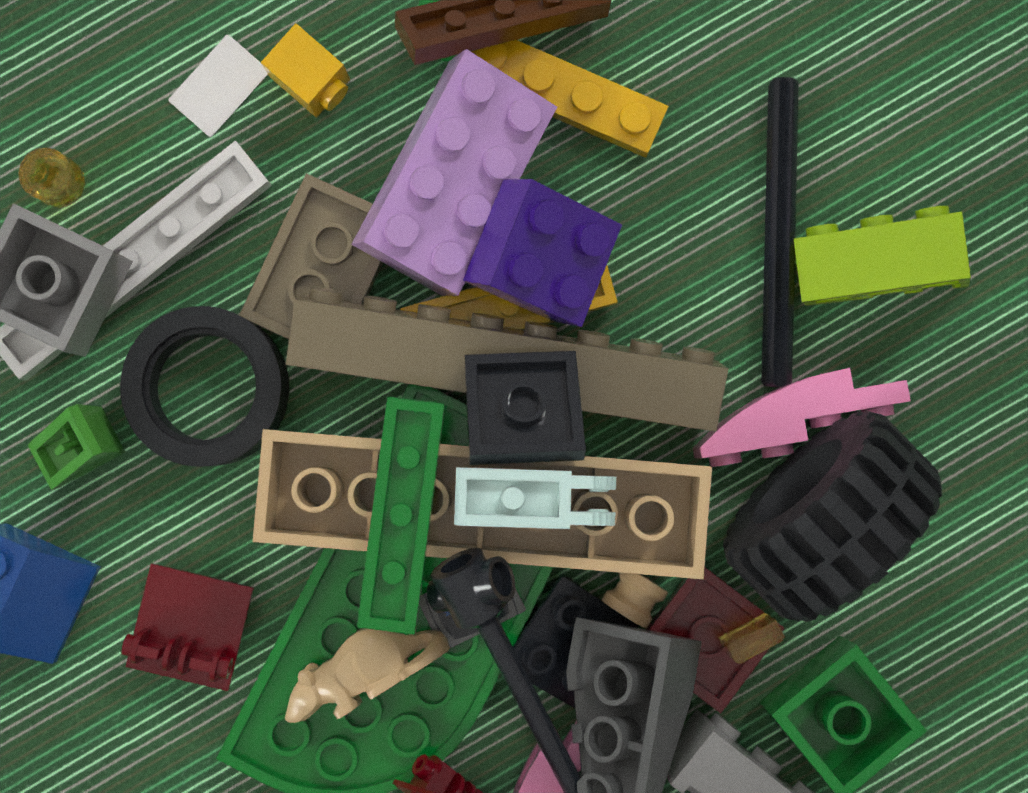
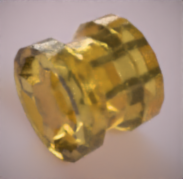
[18,147,85,208]

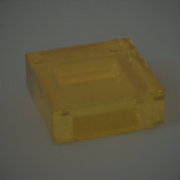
[719,613,785,664]

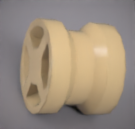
[601,572,669,629]

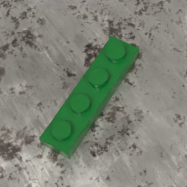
[357,397,446,635]

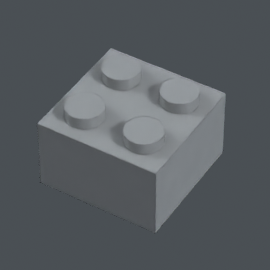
[0,203,133,357]

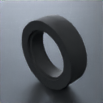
[120,306,289,467]

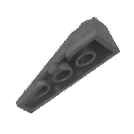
[566,617,702,793]

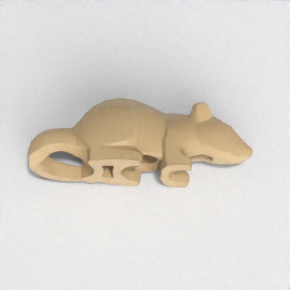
[285,628,450,723]

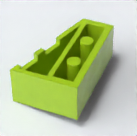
[794,206,971,306]

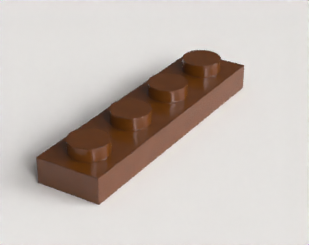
[395,0,611,65]

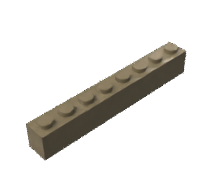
[286,287,729,432]

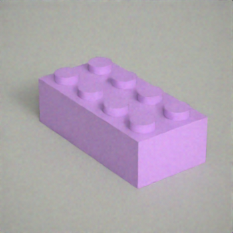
[351,49,557,296]

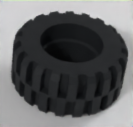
[723,411,942,622]

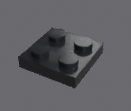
[465,351,586,465]

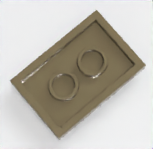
[239,173,383,339]

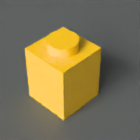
[261,23,350,118]

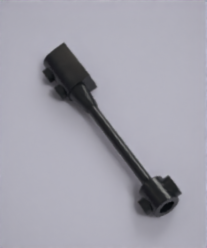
[426,548,581,793]

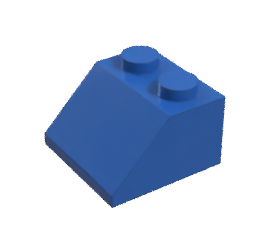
[0,523,101,664]

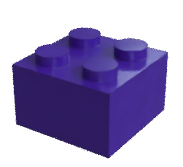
[463,179,622,327]

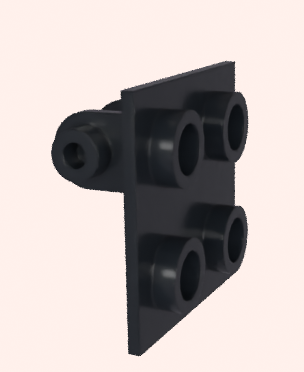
[513,574,639,708]

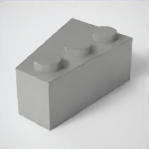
[667,709,815,793]

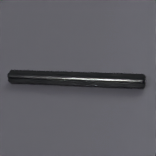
[761,77,799,387]

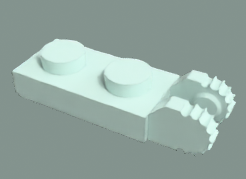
[454,467,617,529]

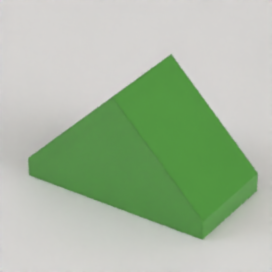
[28,404,125,491]

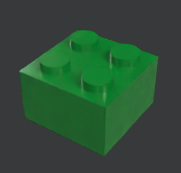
[759,635,927,793]

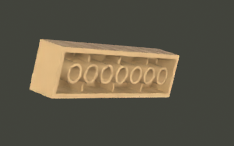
[253,429,712,580]

